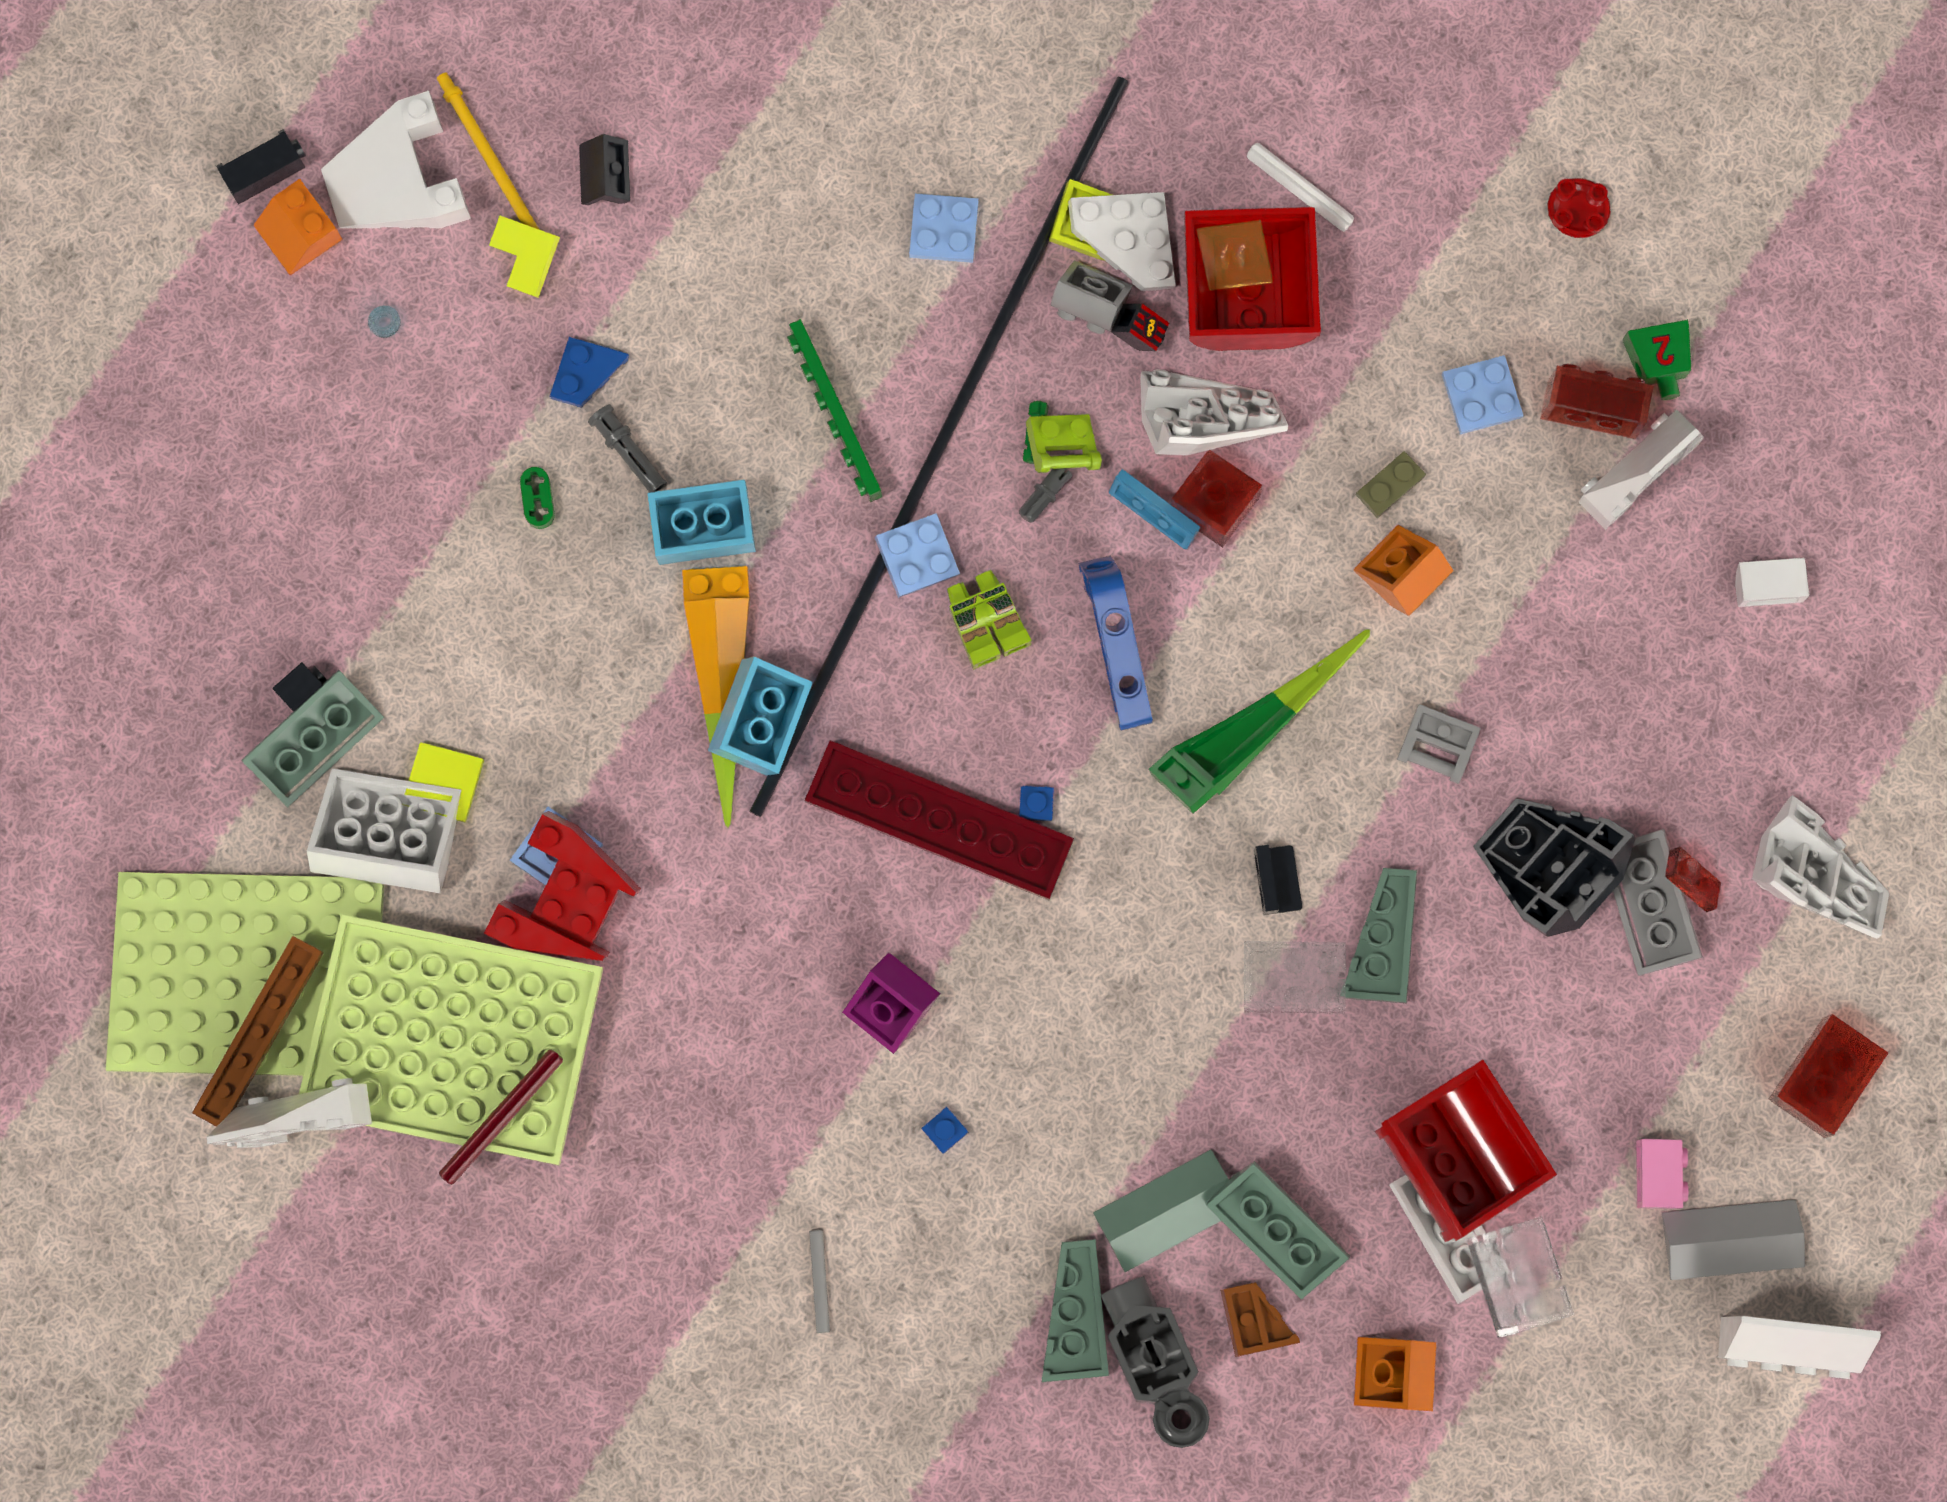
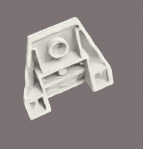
[1752,795,1889,939]

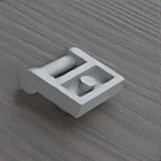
[1397,704,1481,784]

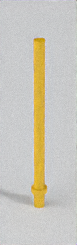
[436,72,540,230]

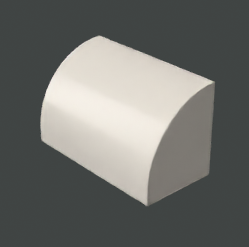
[1735,558,1809,607]

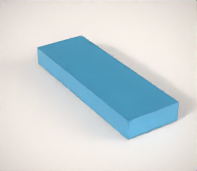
[1109,469,1200,550]

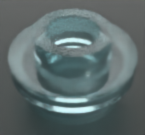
[368,306,401,338]

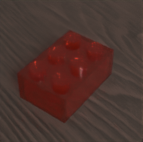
[1540,364,1654,439]
[1768,1014,1889,1138]

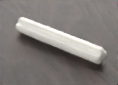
[1247,143,1354,232]

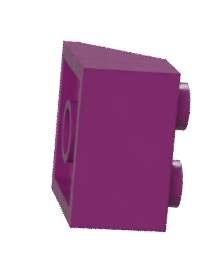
[842,952,941,1054]

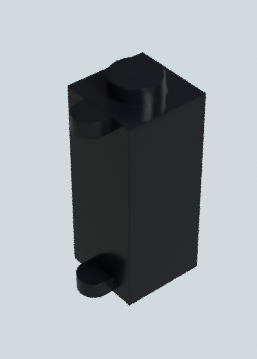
[216,129,306,205]

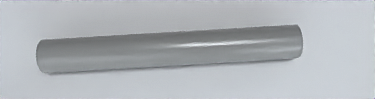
[809,1230,830,1333]

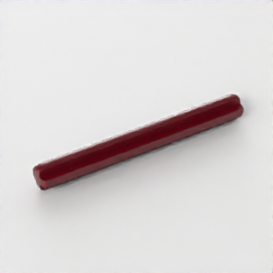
[439,1049,563,1185]

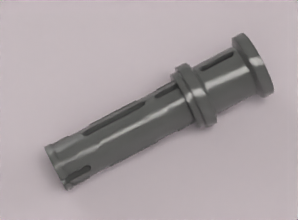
[588,404,667,493]

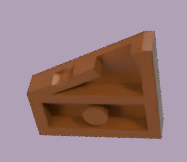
[1220,1282,1300,1357]

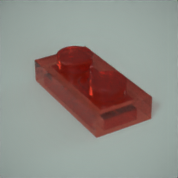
[1665,847,1721,912]

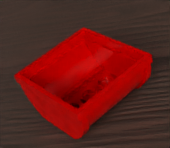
[1184,207,1321,351]
[1374,1060,1557,1242]

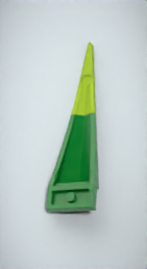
[1148,629,1370,814]

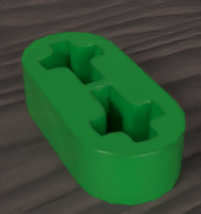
[520,467,555,529]

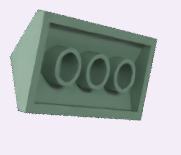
[241,670,384,808]
[1093,1150,1229,1272]
[1206,1161,1350,1300]

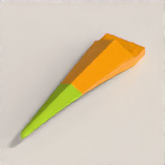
[682,566,750,828]

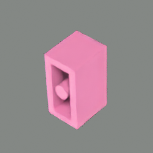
[1636,1139,1689,1209]

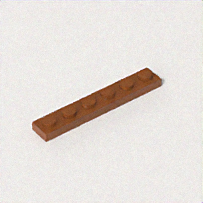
[192,936,324,1127]

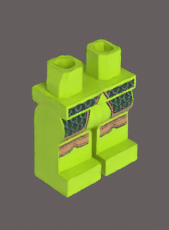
[947,570,1032,670]

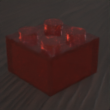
[1170,450,1262,548]

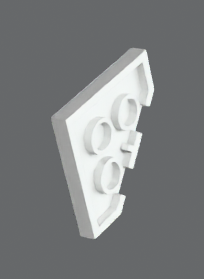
[1068,192,1176,291]

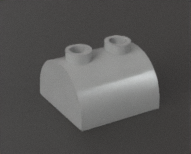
[1051,260,1133,334]

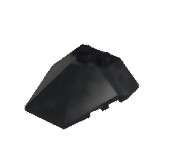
[1473,798,1635,937]

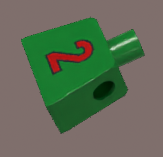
[1623,319,1691,400]

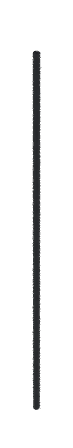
[749,77,1129,817]

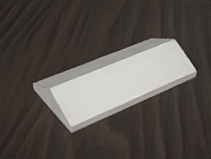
[1389,1175,1509,1304]

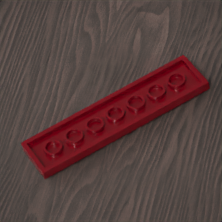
[804,740,1074,901]

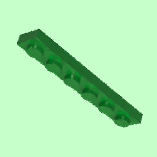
[787,319,882,503]

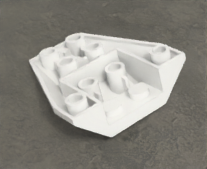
[1140,369,1288,455]

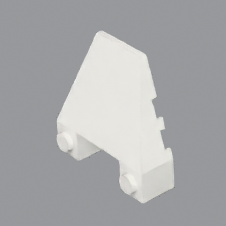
[321,91,471,228]
[1579,410,1704,530]
[207,1078,372,1148]

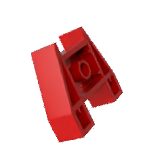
[484,811,641,961]

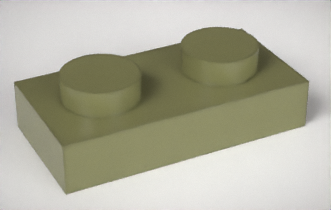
[1355,451,1426,518]

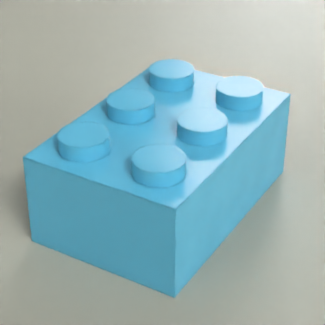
[647,480,756,565]
[708,657,813,776]

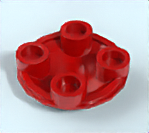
[1547,178,1611,238]

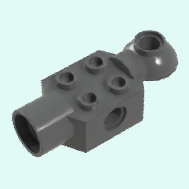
[1101,1276,1210,1448]

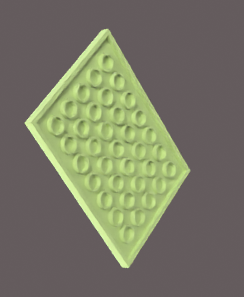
[106,872,384,1076]
[299,914,604,1166]

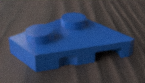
[549,337,629,408]

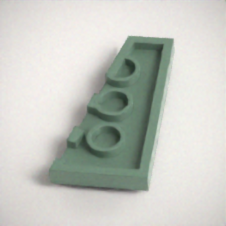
[1340,868,1417,1004]
[1041,1239,1109,1382]

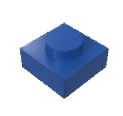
[1019,786,1054,821]
[921,1107,969,1154]

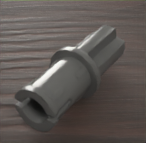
[1019,468,1072,523]

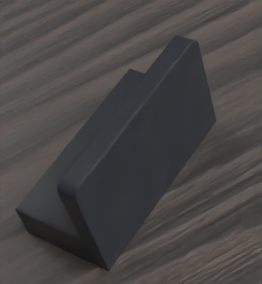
[579,134,630,205]
[1253,845,1302,916]

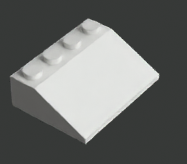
[307,769,461,893]
[1718,1316,1881,1379]

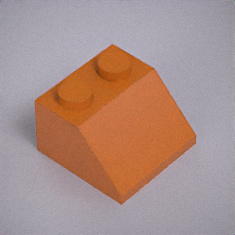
[253,179,343,275]
[1353,525,1454,616]
[1354,1337,1436,1412]

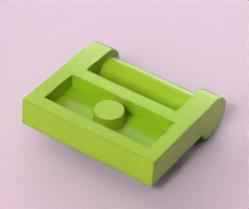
[1026,414,1102,473]

